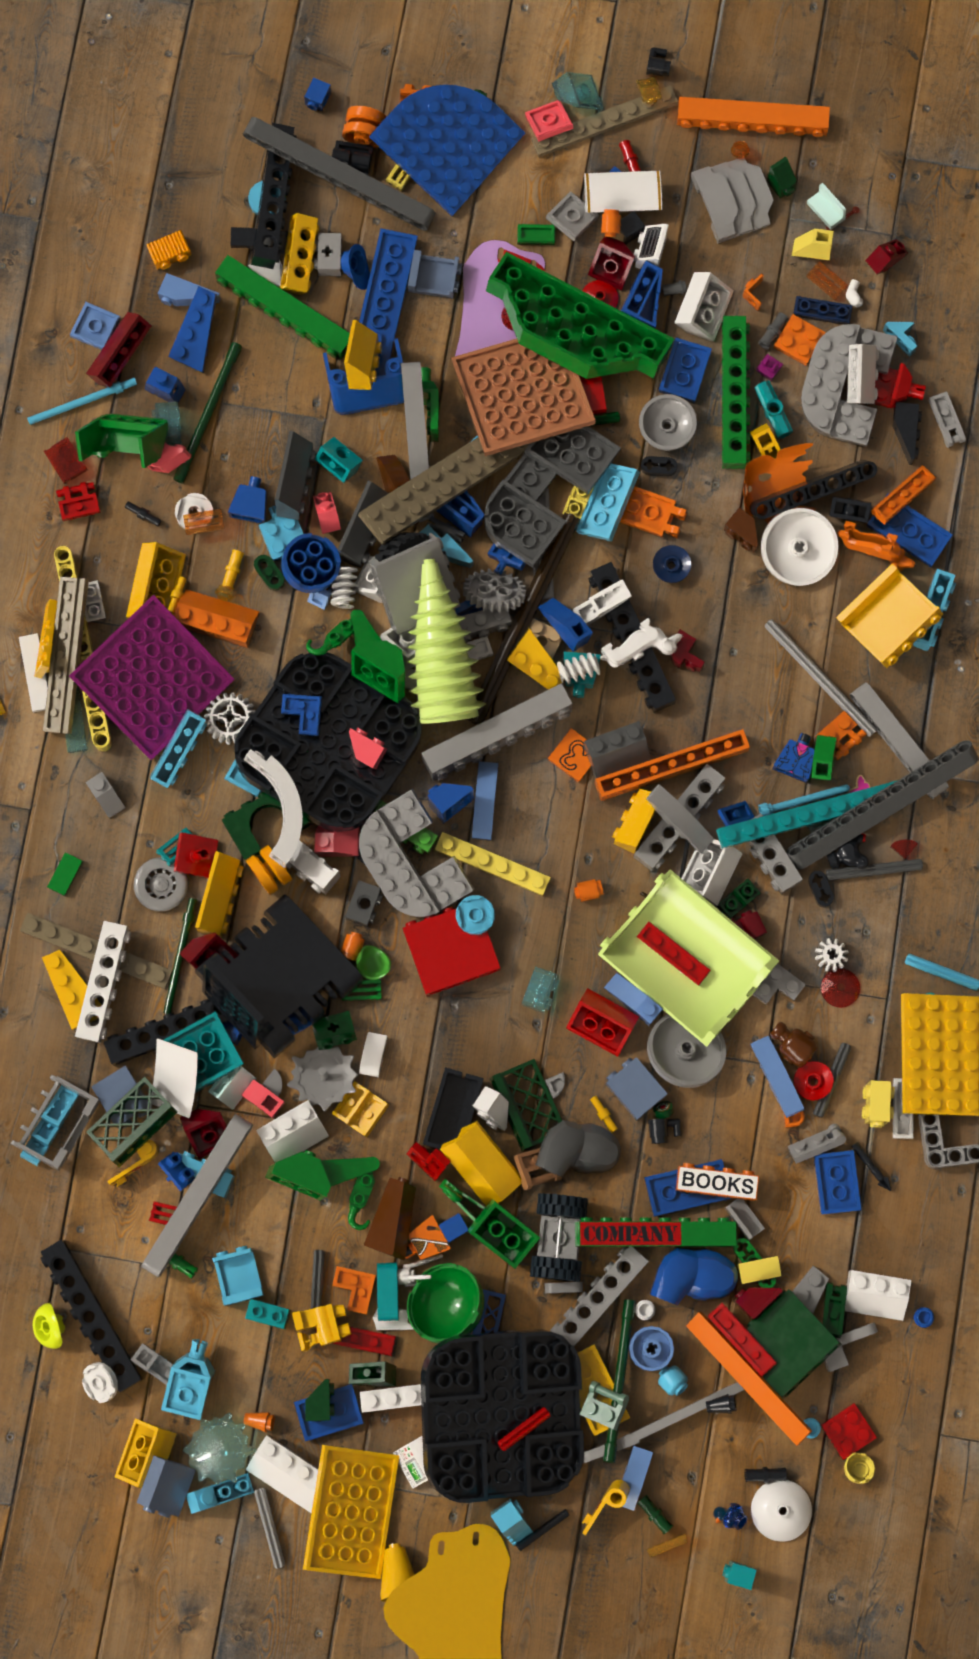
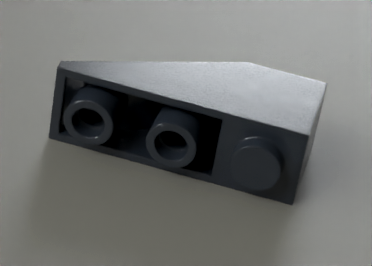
[892,402,922,465]

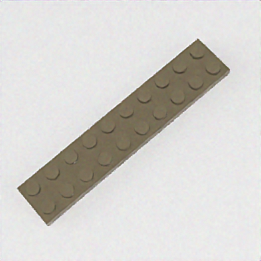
[358,437,530,545]

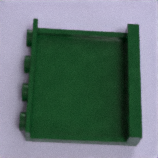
[732,1289,841,1400]

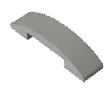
[131,1343,173,1385]

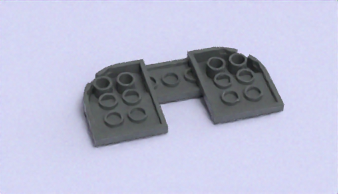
[485,426,621,568]

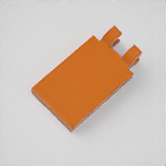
[620,486,687,538]

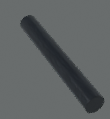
[516,1509,570,1551]

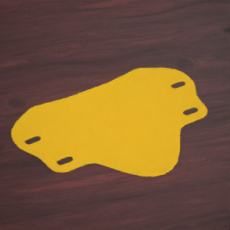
[383,1524,510,1659]

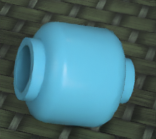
[658,1365,688,1396]

